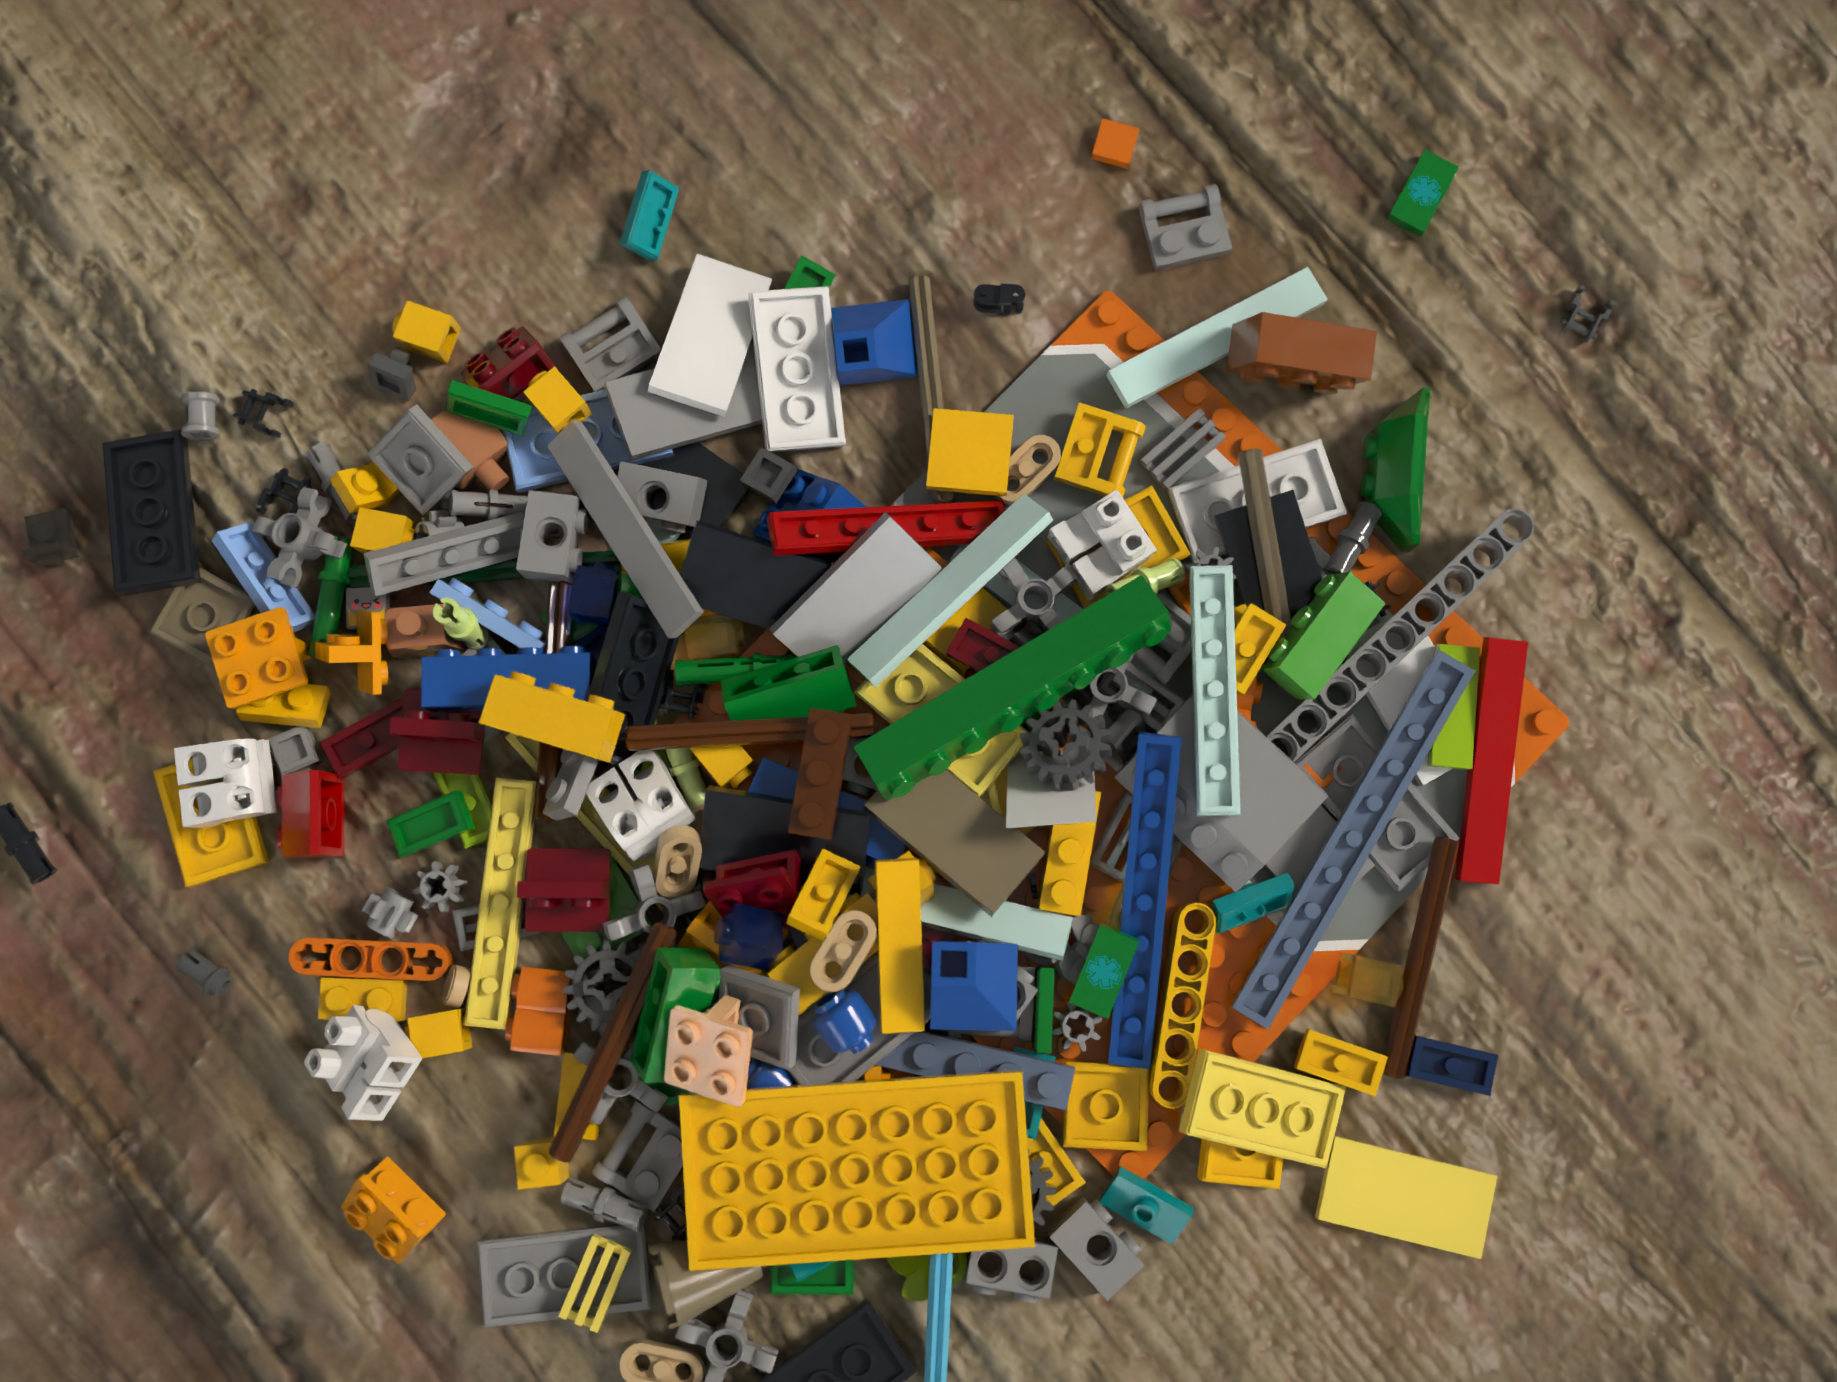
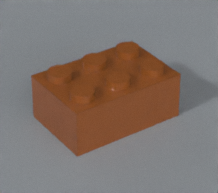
[1226,312,1377,394]

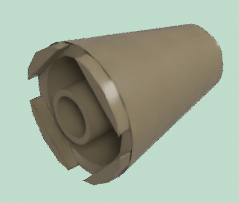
[648,1240,767,1330]

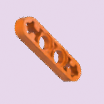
[288,937,454,981]

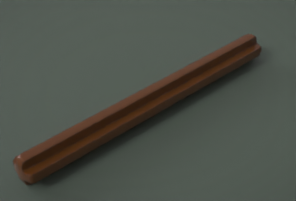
[535,581,574,821]
[625,713,874,751]
[1383,837,1459,1079]
[549,922,677,1163]

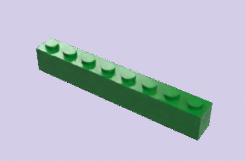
[854,575,1172,802]

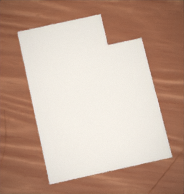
[1006,751,1096,828]

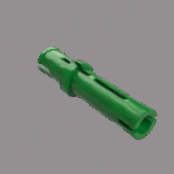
[307,536,352,656]
[675,652,798,686]

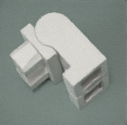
[1047,489,1157,601]
[174,739,278,828]
[586,750,696,861]
[304,1005,423,1121]

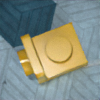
[330,461,400,514]

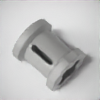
[181,392,220,440]

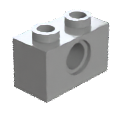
[617,461,708,533]
[516,490,589,584]
[1046,1195,1144,1301]

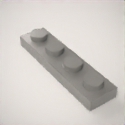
[364,512,525,596]

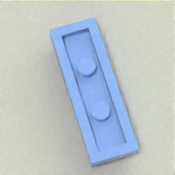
[212,522,315,632]
[429,578,546,653]

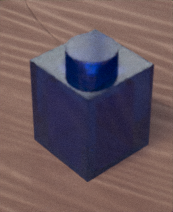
[567,562,619,627]
[714,903,783,971]

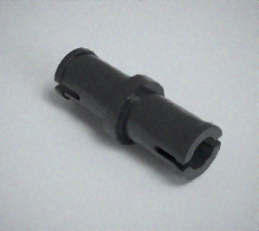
[0,803,57,885]

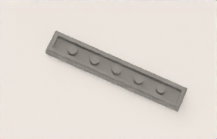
[547,420,704,638]

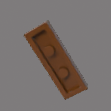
[788,708,853,841]

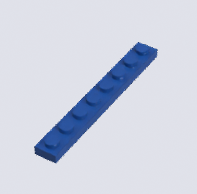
[1108,732,1182,1069]

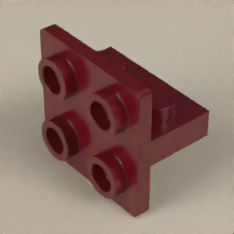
[461,326,560,402]
[389,689,485,775]
[517,848,611,932]
[703,849,801,933]

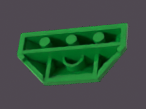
[1360,387,1431,552]

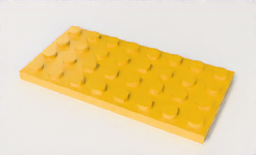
[679,1070,1035,1271]

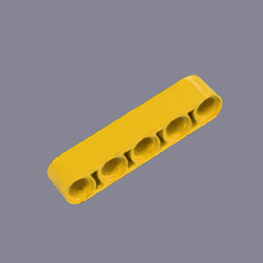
[1149,903,1216,1109]

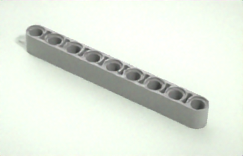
[1267,508,1535,762]

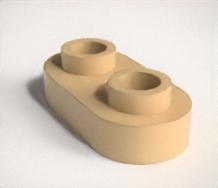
[995,435,1061,505]
[653,825,702,898]
[810,910,877,992]
[619,1339,705,1382]

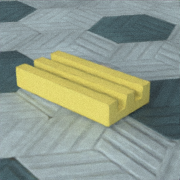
[558,1233,633,1333]

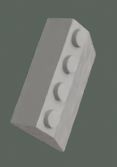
[1114,695,1328,892]

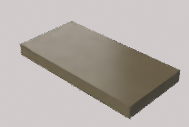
[863,770,1046,917]

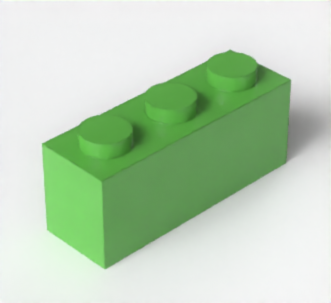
[1261,572,1386,700]

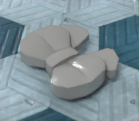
[1048,914,1100,985]

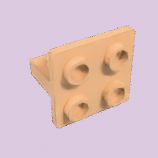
[664,995,753,1107]

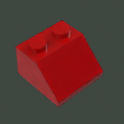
[276,770,344,859]

